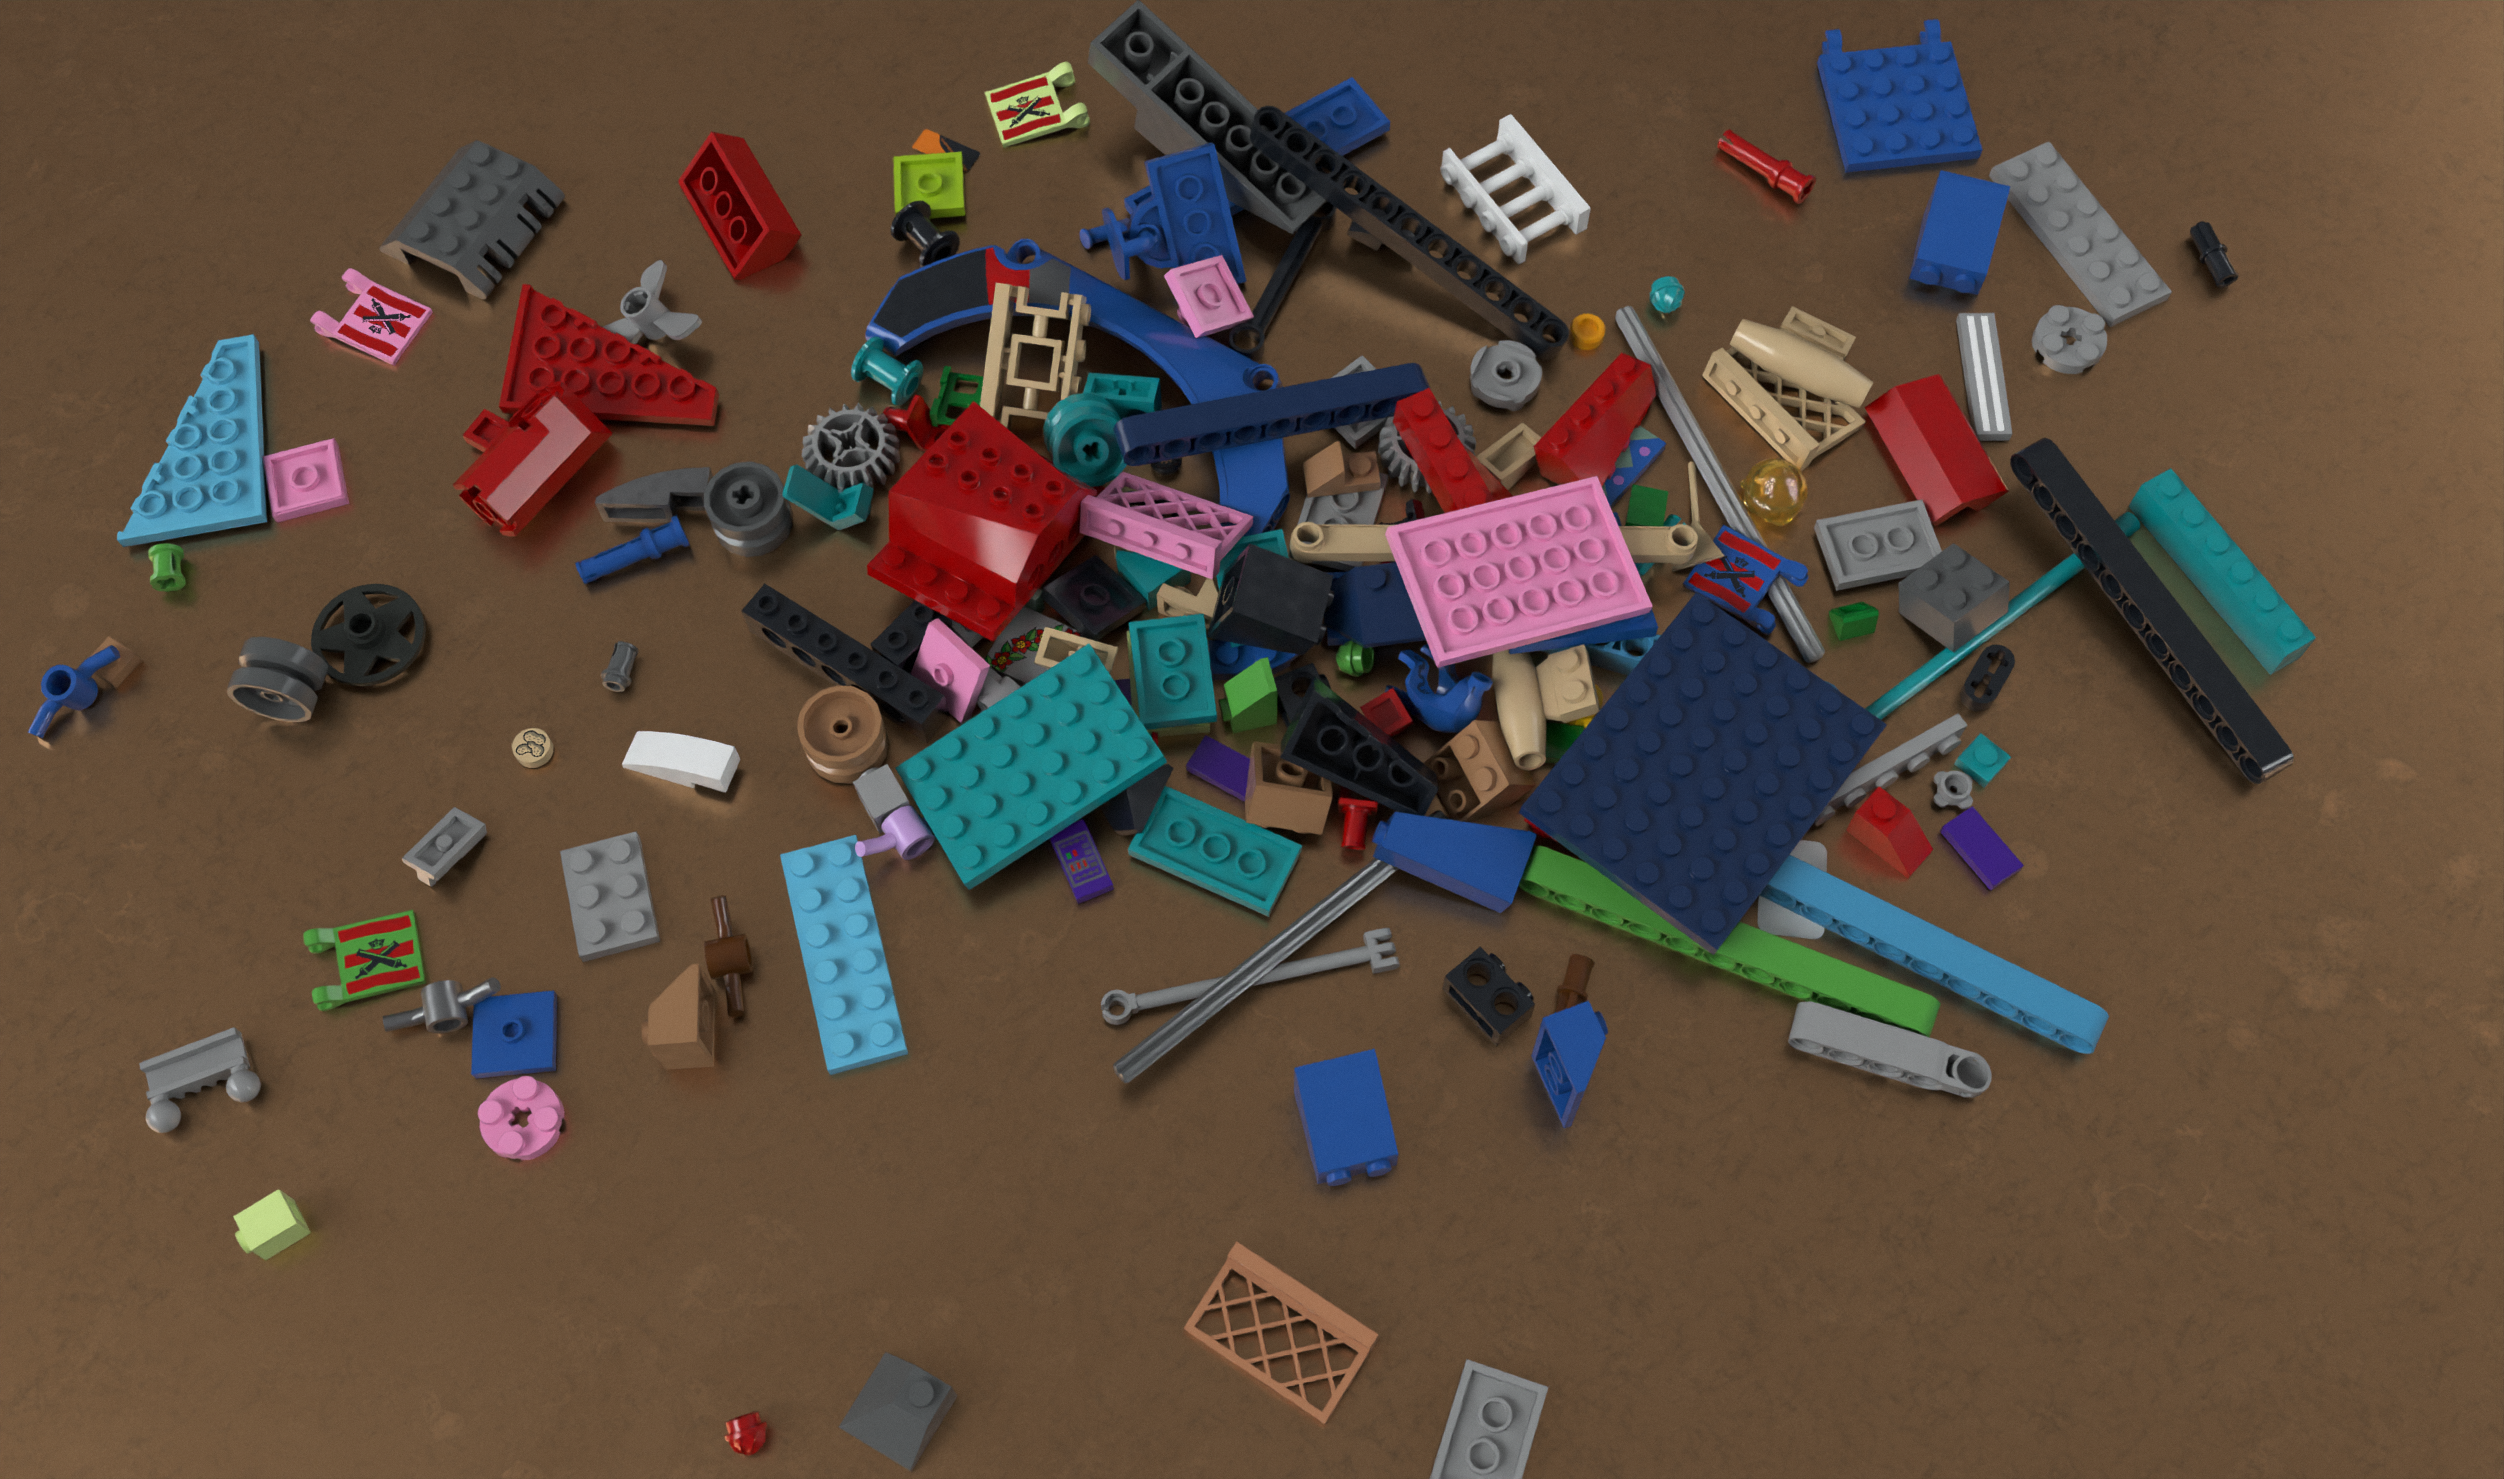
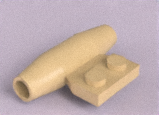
[1729,306,1873,408]
[1492,644,1600,770]

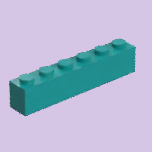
[2128,468,2316,675]

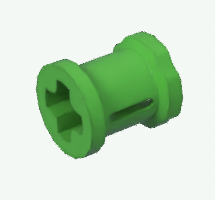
[148,543,186,592]

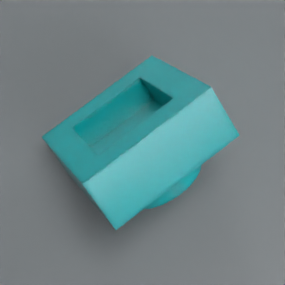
[1954,733,2011,788]

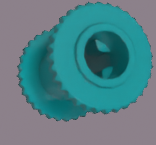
[851,337,924,406]

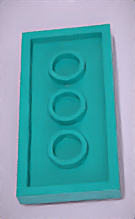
[1128,786,1302,917]

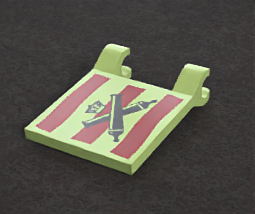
[985,62,1090,148]

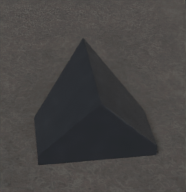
[1099,764,1174,836]

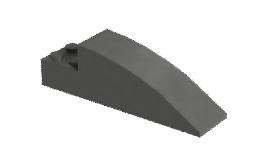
[1088,0,1327,234]

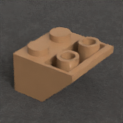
[1424,720,1536,823]

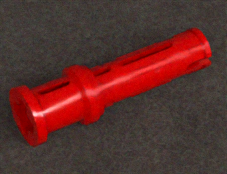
[1717,129,1816,204]

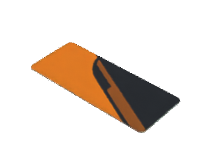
[912,129,980,172]

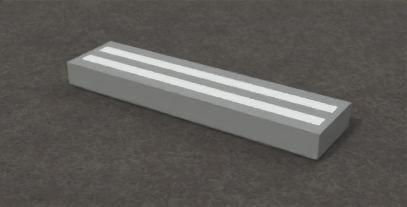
[1956,313,2013,441]

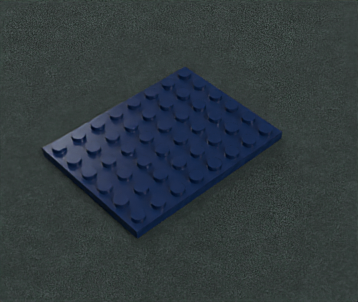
[1519,592,1887,955]

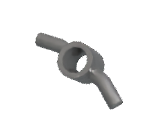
[383,977,501,1033]

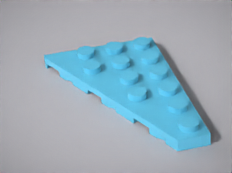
[117,334,267,547]

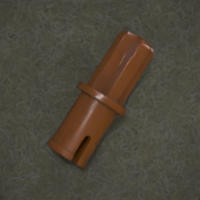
[1554,954,1595,1013]

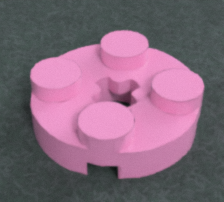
[478,1076,564,1160]

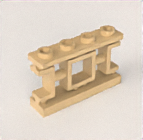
[980,283,1091,437]

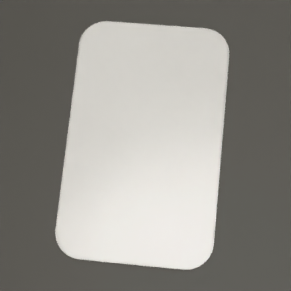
[1757,840,1827,939]

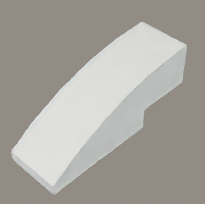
[622,731,741,793]

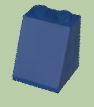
[1909,170,2011,295]
[1294,1049,1399,1186]

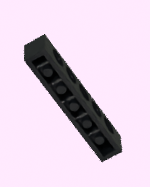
[741,583,950,743]

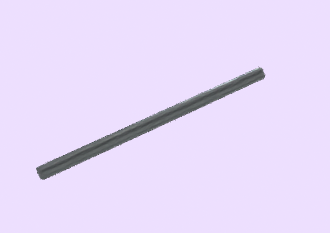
[1113,810,1449,1083]

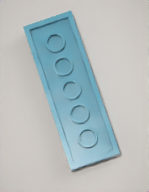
[780,835,908,1075]

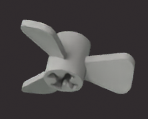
[602,260,702,344]

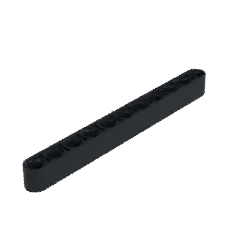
[1250,106,1569,360]
[2010,438,2294,784]

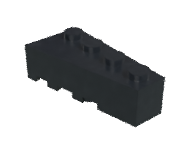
[1280,676,1439,816]

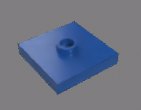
[471,990,557,1079]

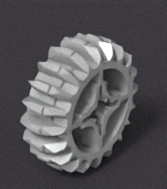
[1378,400,1476,494]
[801,403,900,493]

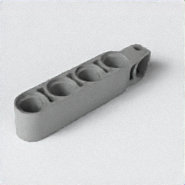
[1788,1001,1992,1098]

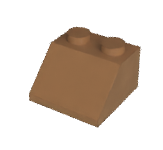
[1245,741,1333,835]
[642,964,715,1070]

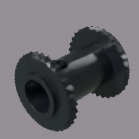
[891,201,960,267]

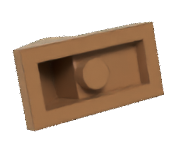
[1303,441,1381,498]

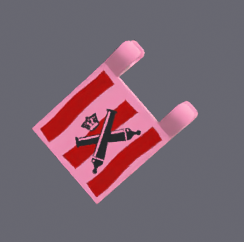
[310,268,433,366]

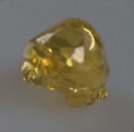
[1740,458,1808,526]

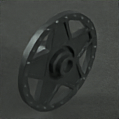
[311,584,426,686]

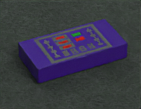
[1049,819,1114,904]

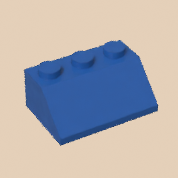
[1531,1001,1608,1128]

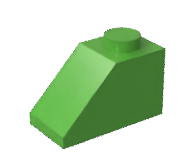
[1218,657,1277,734]

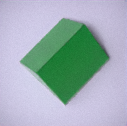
[1829,602,1879,641]

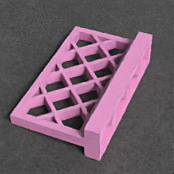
[1079,471,1254,579]

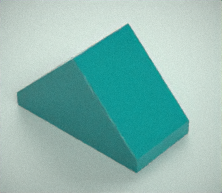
[1116,551,1192,611]

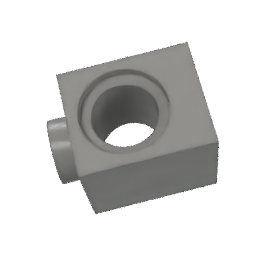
[853,764,910,834]

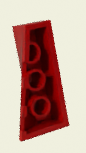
[1533,353,1656,487]
[1393,388,1513,513]

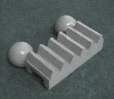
[139,1027,261,1133]

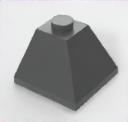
[839,1352,957,1472]

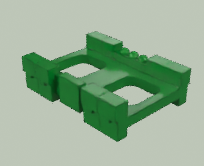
[929,366,984,427]

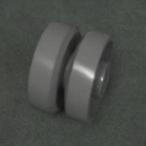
[704,462,793,557]
[227,637,328,722]

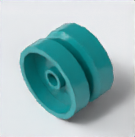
[1043,393,1127,487]

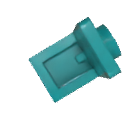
[782,464,874,531]

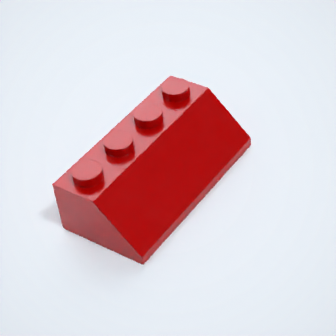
[678,131,802,280]

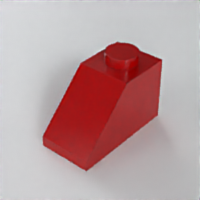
[1846,786,1933,879]

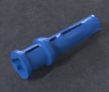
[575,515,690,585]

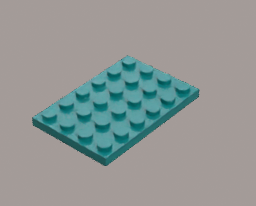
[895,643,1167,890]

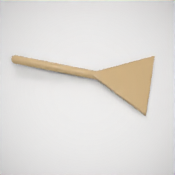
[1672,461,1724,572]

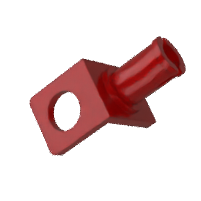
[882,395,950,452]
[1338,786,1378,850]

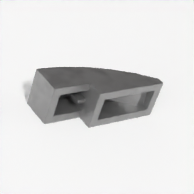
[595,467,713,523]

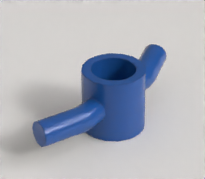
[28,645,120,738]

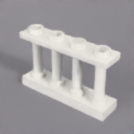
[1440,114,1591,265]

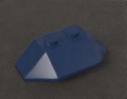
[1324,562,1426,648]

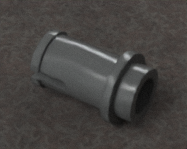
[601,641,638,692]

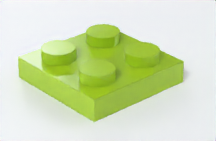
[893,152,965,218]

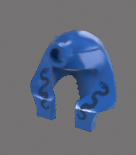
[1385,644,1493,733]

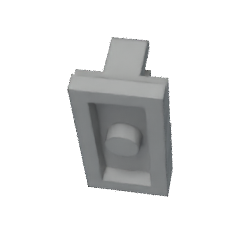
[402,807,487,887]

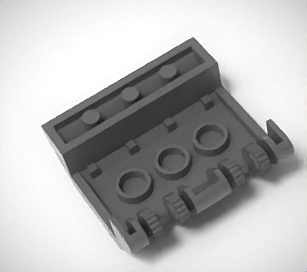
[379,140,565,299]

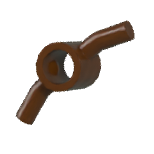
[704,895,753,1017]

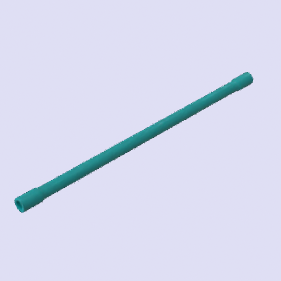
[1865,512,2140,720]

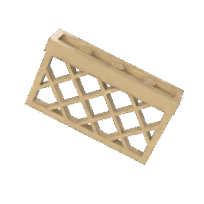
[1702,347,1866,473]

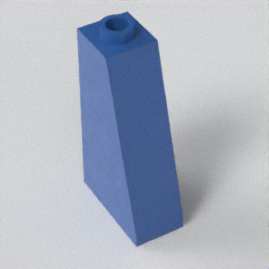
[1372,812,1537,913]

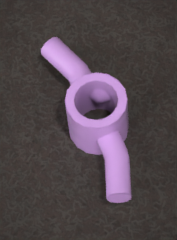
[855,806,935,860]

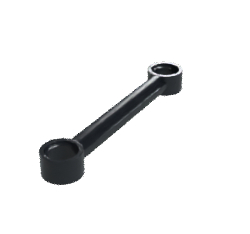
[1229,201,1337,362]

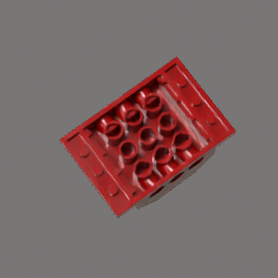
[867,401,1105,642]

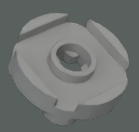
[2032,305,2107,374]
[1470,340,1542,411]

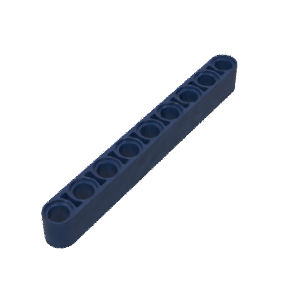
[1113,363,1433,466]

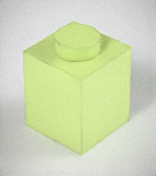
[233,1189,311,1260]

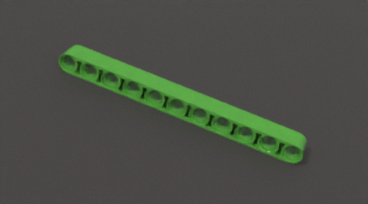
[1518,846,1941,1037]

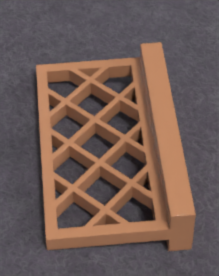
[1183,1241,1381,1424]

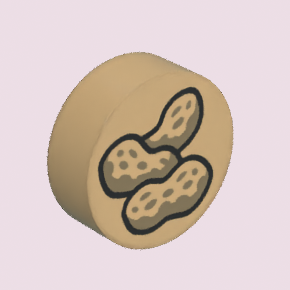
[512,728,554,768]

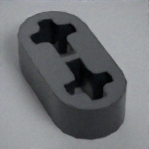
[1960,644,2015,711]

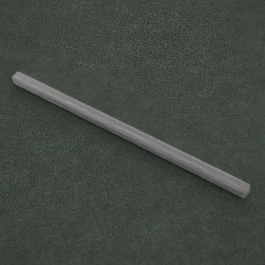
[1615,306,1825,663]

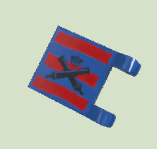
[1683,525,1809,635]

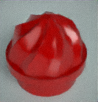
[724,1411,767,1455]

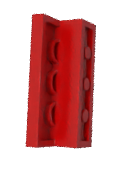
[1865,374,2009,527]

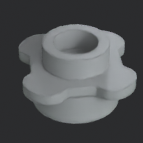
[1934,771,1973,809]

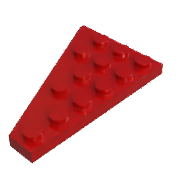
[499,284,719,426]

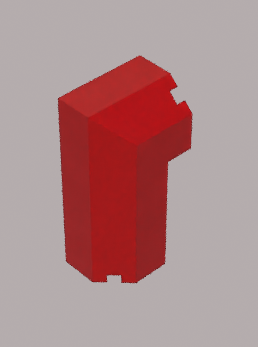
[453,381,613,537]

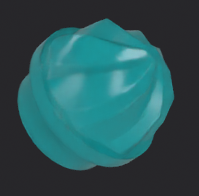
[1649,276,1685,313]

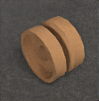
[797,685,889,784]

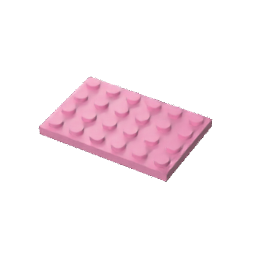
[1385,476,1653,668]

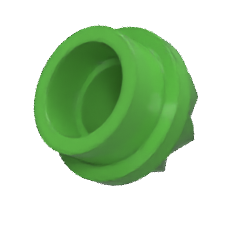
[1336,641,1374,676]

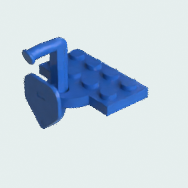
[1080,143,1247,284]

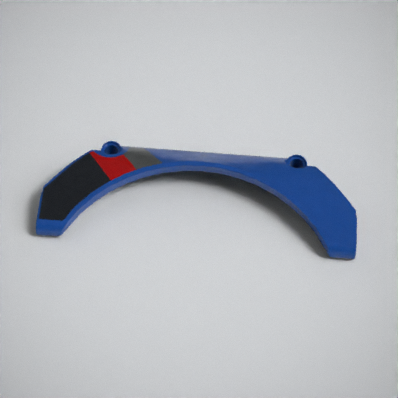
[865,239,1290,537]

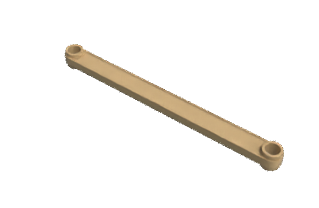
[1289,522,1698,565]

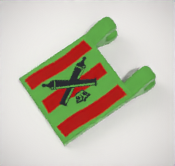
[303,910,426,1011]

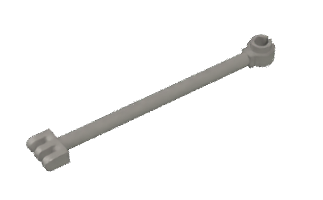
[1101,928,1400,1025]

